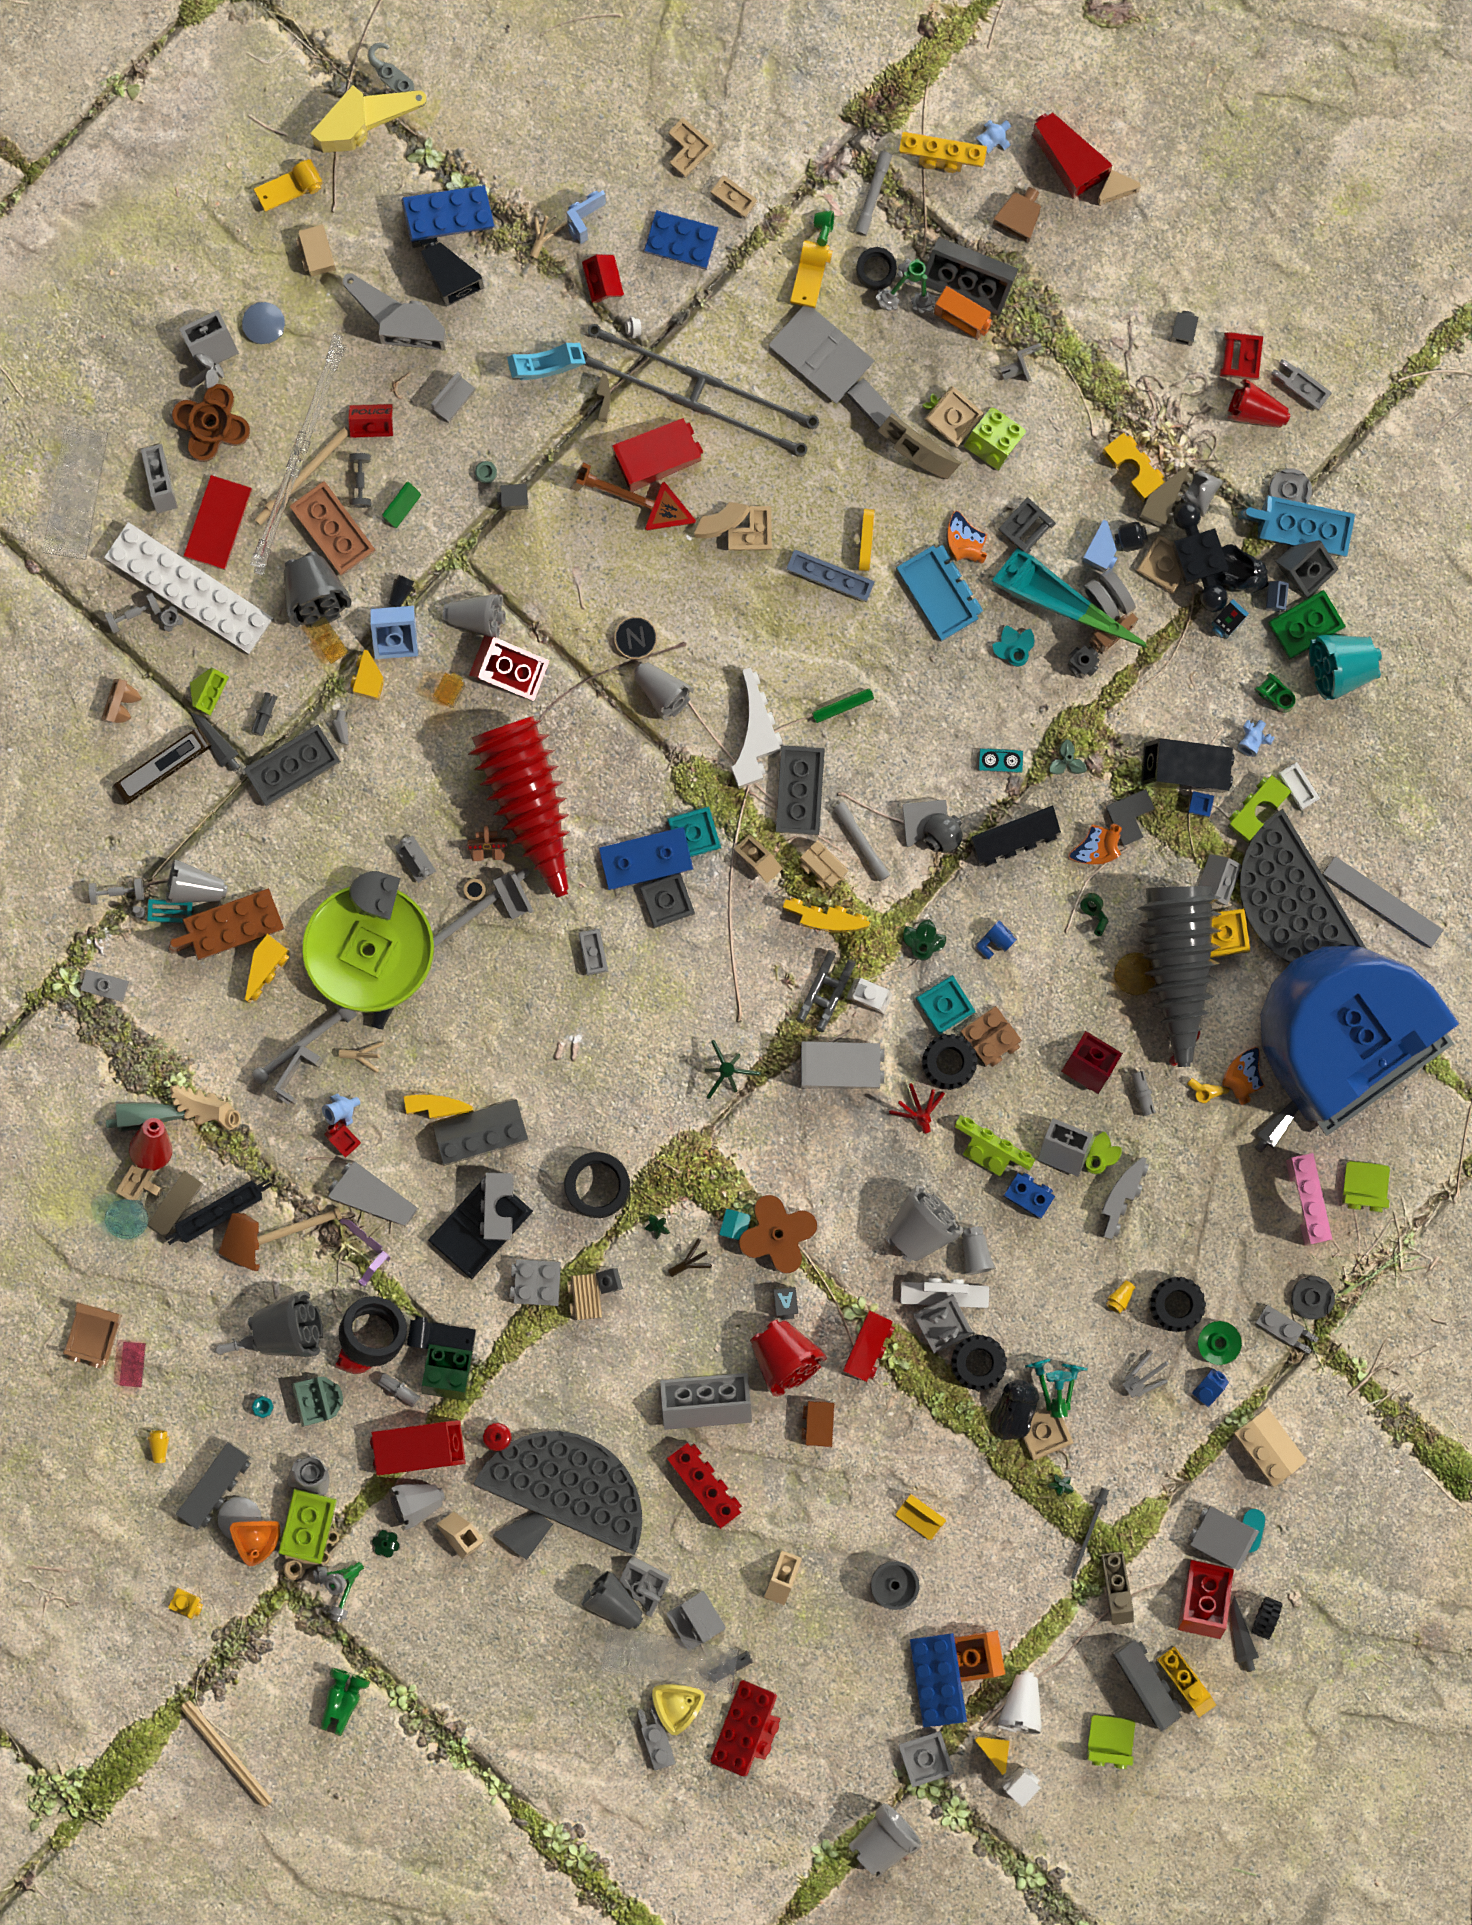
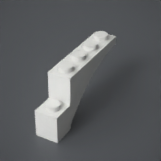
[731,667,783,789]

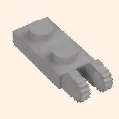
[1271,359,1332,411]
[1256,1304,1319,1354]
[637,1705,676,1771]

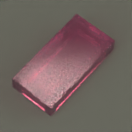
[119,1342,146,1387]

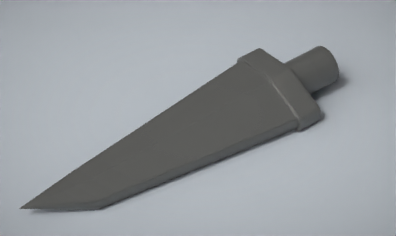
[190,712,240,772]
[1255,1101,1299,1153]
[1230,1595,1259,1672]

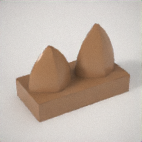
[101,678,142,723]

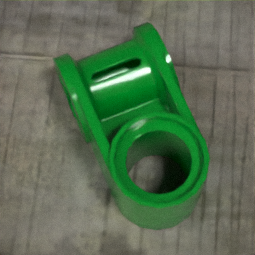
[1254,673,1296,713]

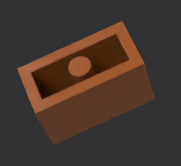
[801,1401,835,1447]

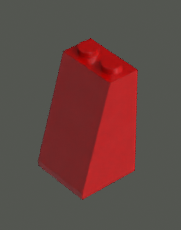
[1032,112,1113,199]
[612,418,703,492]
[370,1420,466,1476]

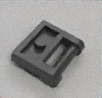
[998,497,1056,554]

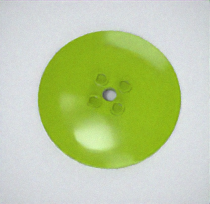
[302,887,434,1012]

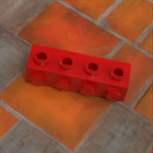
[667,1442,742,1529]

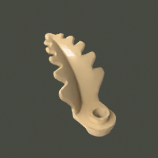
[170,1085,241,1130]

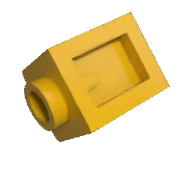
[168,1587,203,1619]

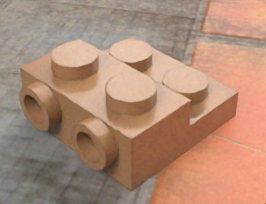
[1088,613,1138,654]
[960,1006,1022,1067]

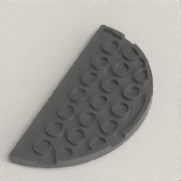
[1240,809,1367,963]
[473,1431,642,1555]

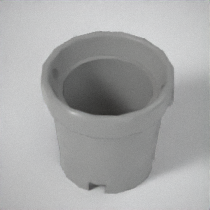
[849,1803,922,1878]

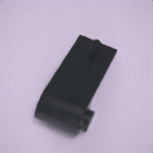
[406,1316,477,1356]

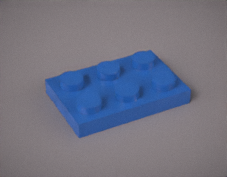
[644,210,718,270]

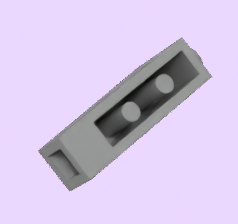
[328,1161,419,1226]

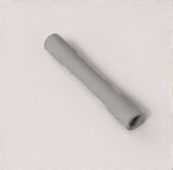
[854,151,893,236]
[833,802,890,882]

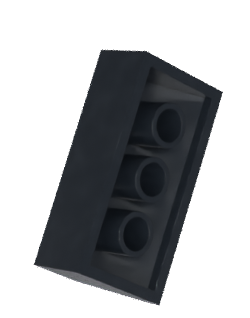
[969,805,1061,867]

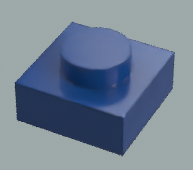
[1188,791,1214,818]

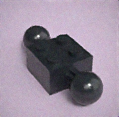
[1172,502,1229,612]

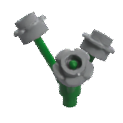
[313,1562,364,1623]

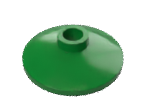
[1198,1321,1242,1365]

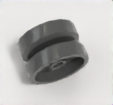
[870,1561,920,1610]

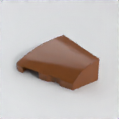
[218,1213,260,1271]

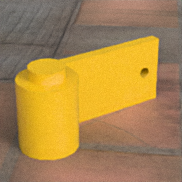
[253,159,323,212]
[790,240,833,308]

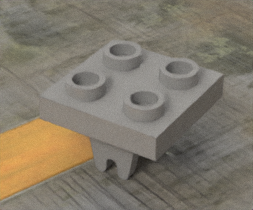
[914,1294,973,1353]

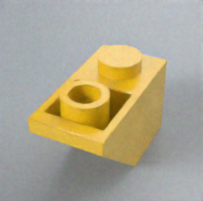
[350,650,385,701]

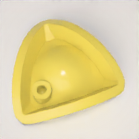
[652,1685,705,1735]

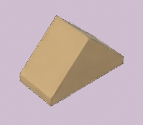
[1098,170,1141,206]

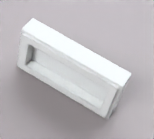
[1278,762,1320,810]

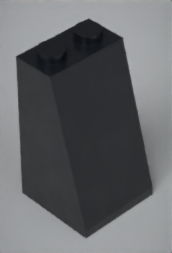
[1141,738,1235,793]

